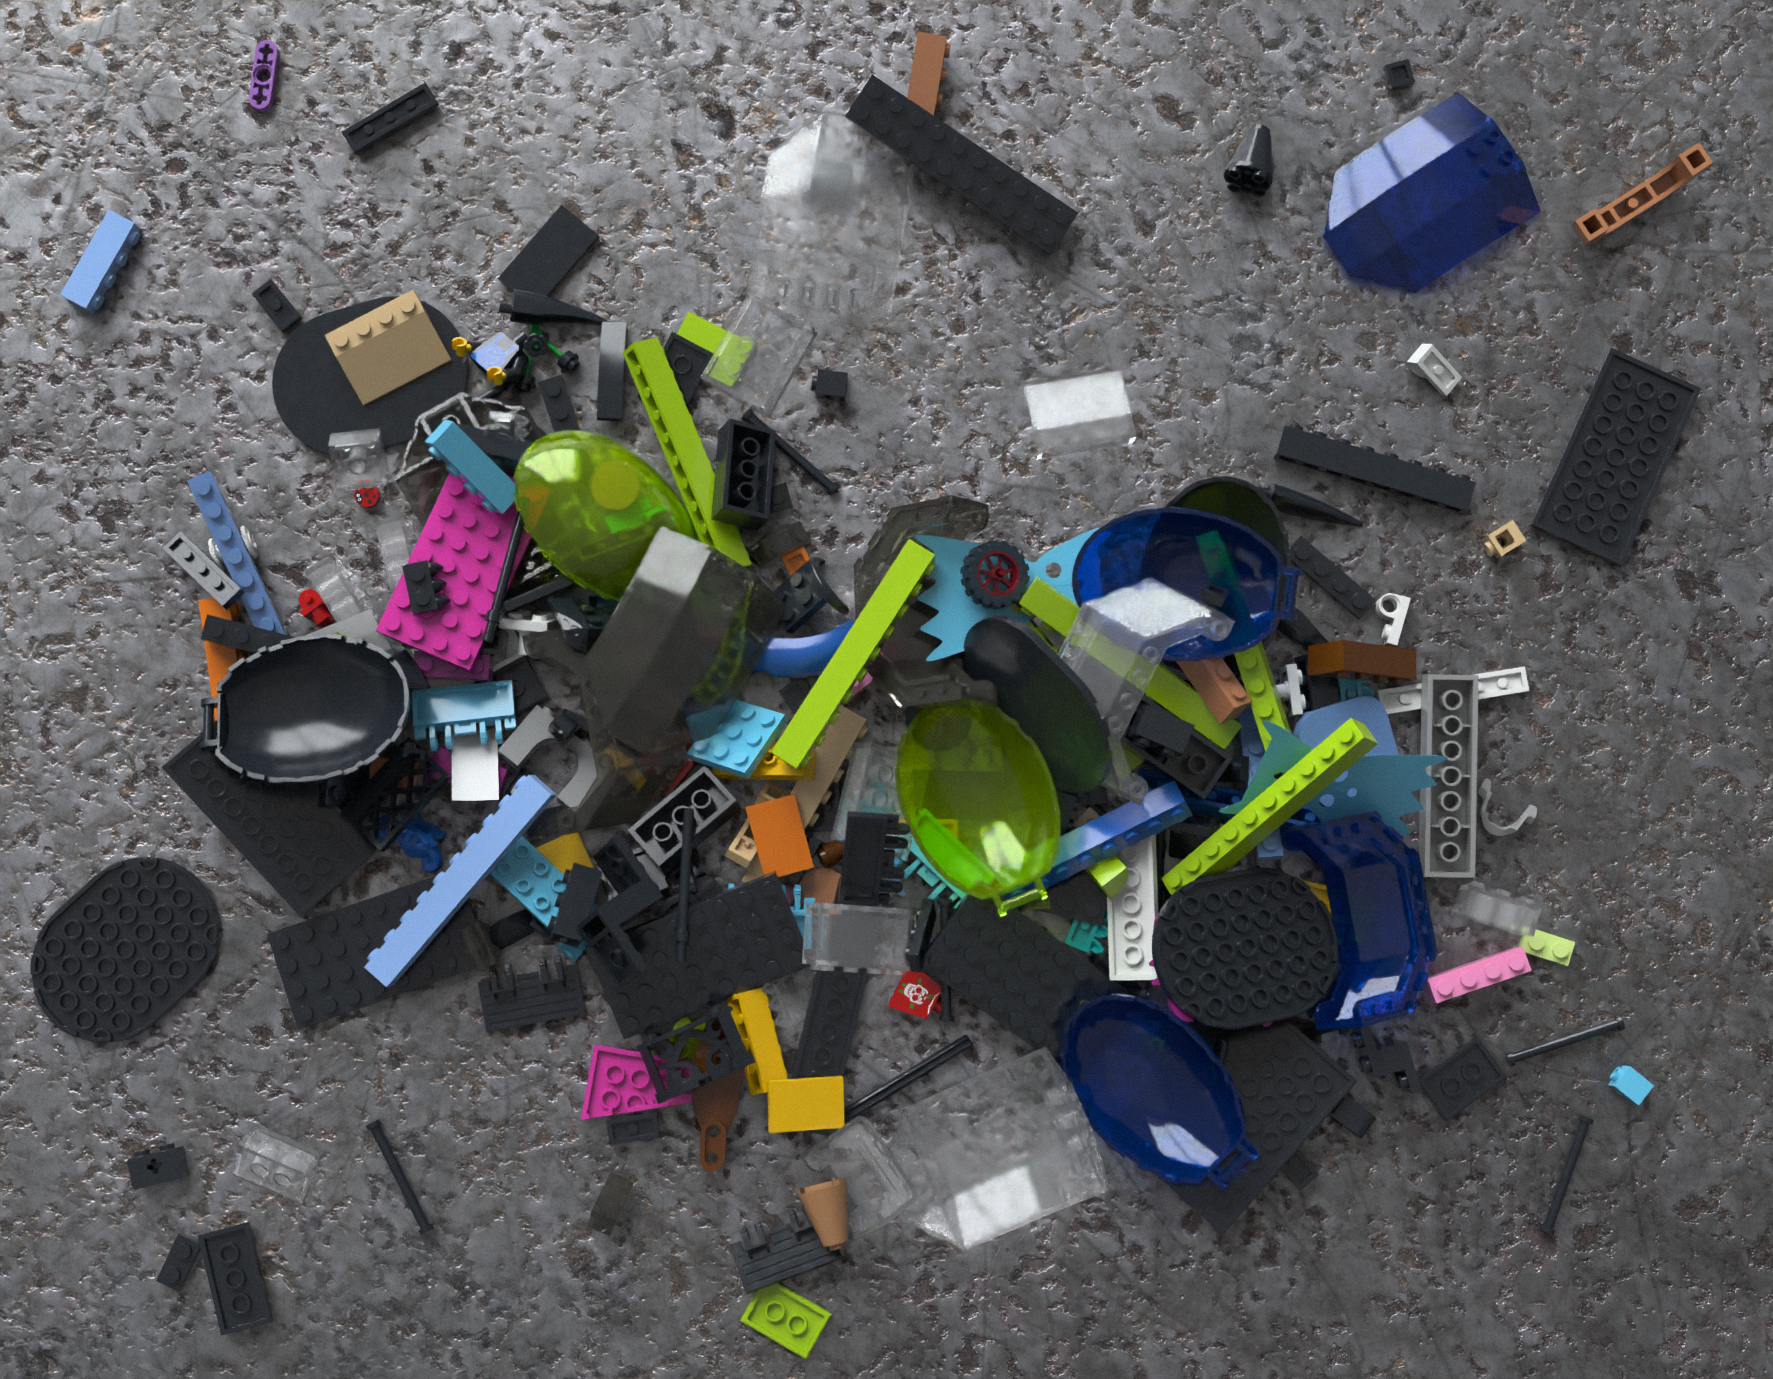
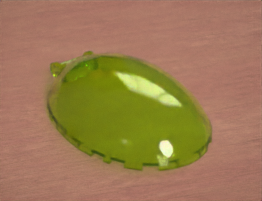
[513,430,713,607]
[895,697,1061,917]

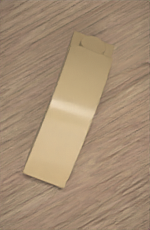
[725,780,790,868]

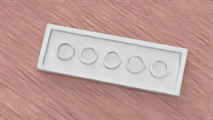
[1107,834,1158,980]

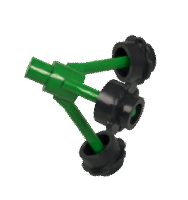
[513,324,580,393]

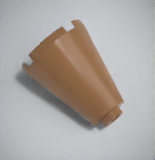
[797,1177,848,1251]

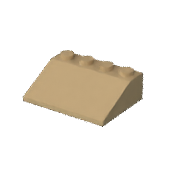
[325,290,452,406]

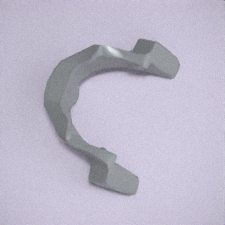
[1477,778,1537,836]

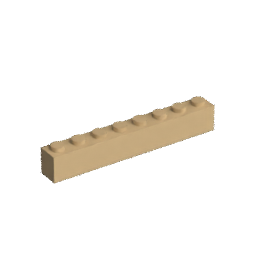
[741,705,869,884]

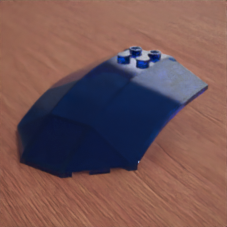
[1323,92,1541,293]

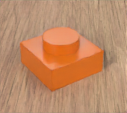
[781,547,810,576]

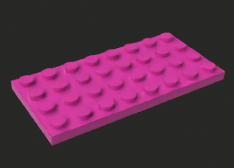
[376,473,552,672]

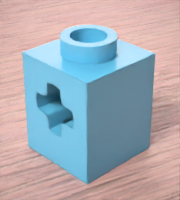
[1608,1065,1654,1106]

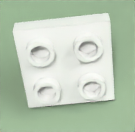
[499,609,561,655]
[1276,664,1306,719]

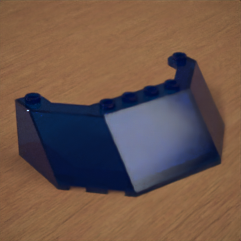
[1279,811,1438,1030]

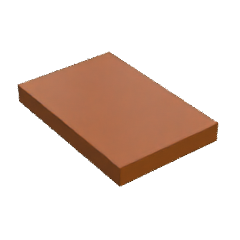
[745,794,814,877]

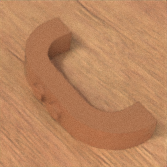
[1571,142,1713,247]

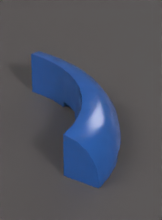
[729,620,854,678]

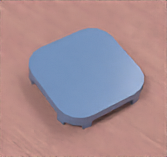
[1292,696,1399,807]

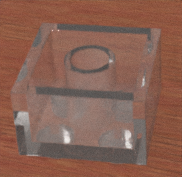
[328,428,389,491]

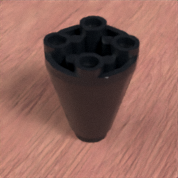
[1224,124,1273,196]

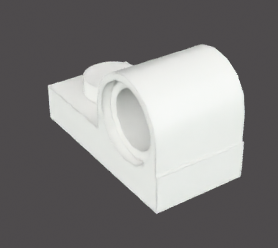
[1406,344,1462,396]
[1374,593,1411,647]

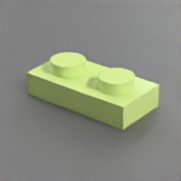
[1519,927,1575,966]

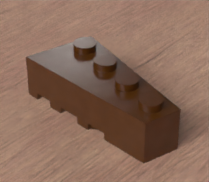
[1308,640,1417,686]

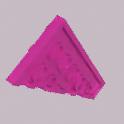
[581,1044,744,1120]

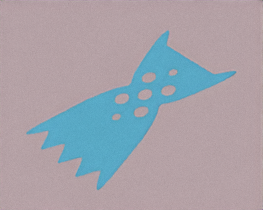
[914,526,1122,661]
[1219,721,1448,857]

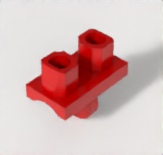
[299,589,336,628]

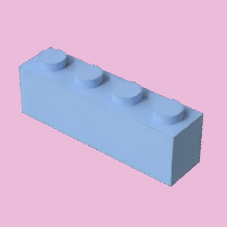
[60,210,141,314]

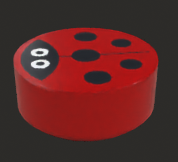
[354,483,380,508]

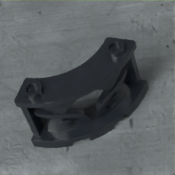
[636,1004,756,1104]

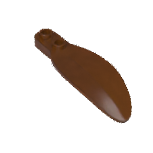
[692,1019,742,1171]

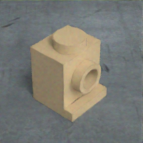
[1483,520,1526,559]

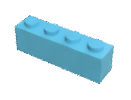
[425,420,523,514]

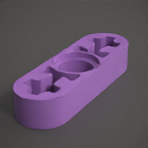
[249,40,280,112]

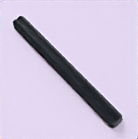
[844,1035,973,1123]

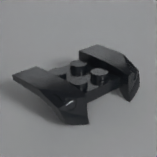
[547,598,656,652]

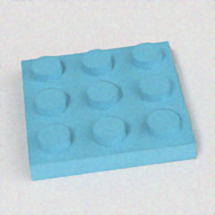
[687,698,788,779]

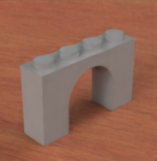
[498,705,615,817]

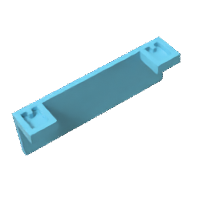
[490,836,598,963]

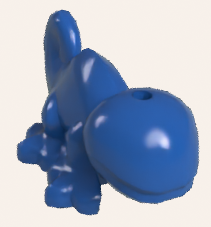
[378,813,445,873]

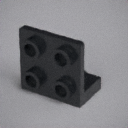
[1166,812,1220,859]

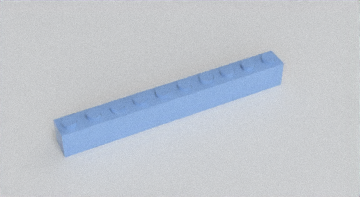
[365,775,557,987]

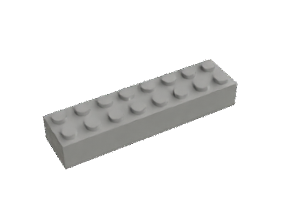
[1418,674,1479,878]

